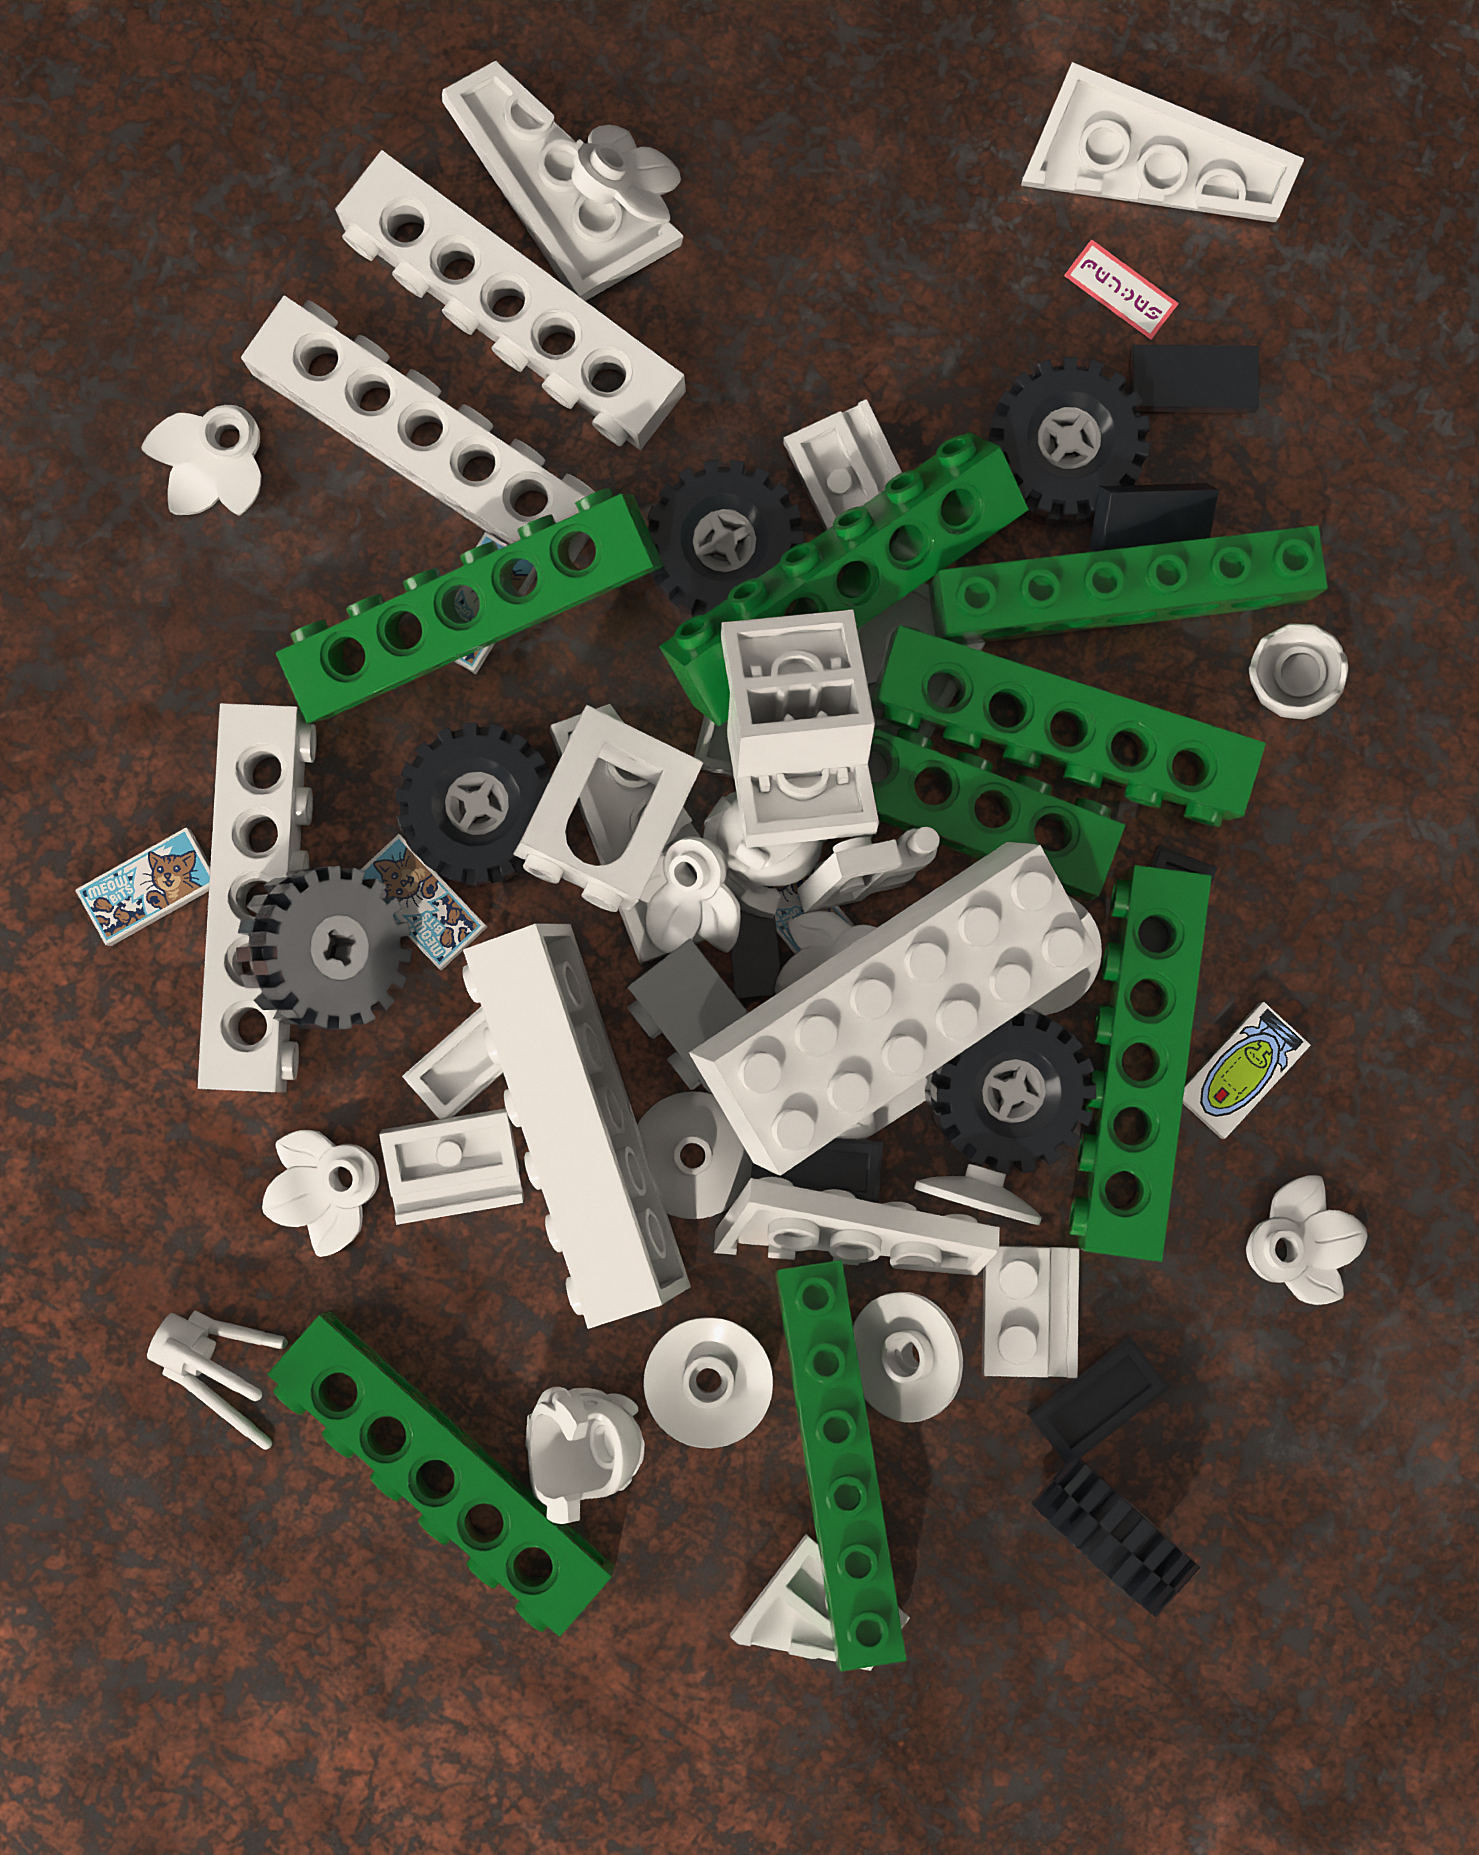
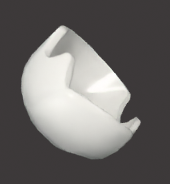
[1249,623,1349,720]

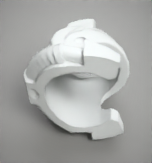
[703,791,827,919]
[525,1387,645,1524]

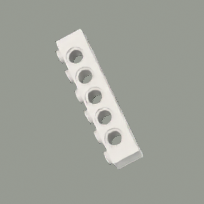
[335,150,686,451]
[241,295,595,563]
[197,703,316,1092]

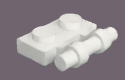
[797,827,939,913]

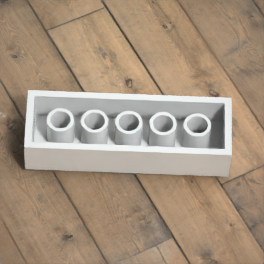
[689,842,1100,1176]
[463,924,691,1329]

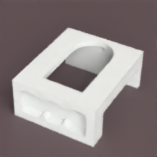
[513,705,703,912]

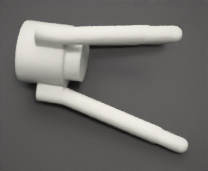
[147,1310,288,1450]

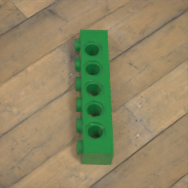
[659,432,1029,727]
[275,487,664,723]
[929,525,1328,645]
[871,625,1266,827]
[870,719,1125,902]
[1069,865,1212,1262]
[775,1260,907,1672]
[267,1310,615,1637]

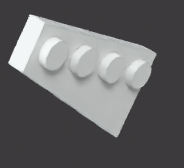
[442,61,684,301]
[1021,62,1304,222]
[549,704,706,965]
[713,1177,1000,1276]

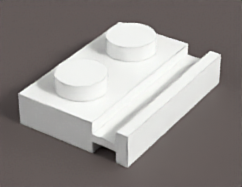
[783,399,902,531]
[379,1108,524,1225]
[982,1245,1079,1378]

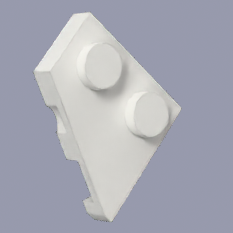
[730,1534,910,1671]

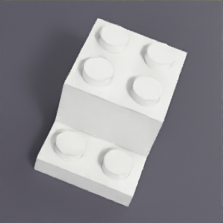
[721,610,879,848]

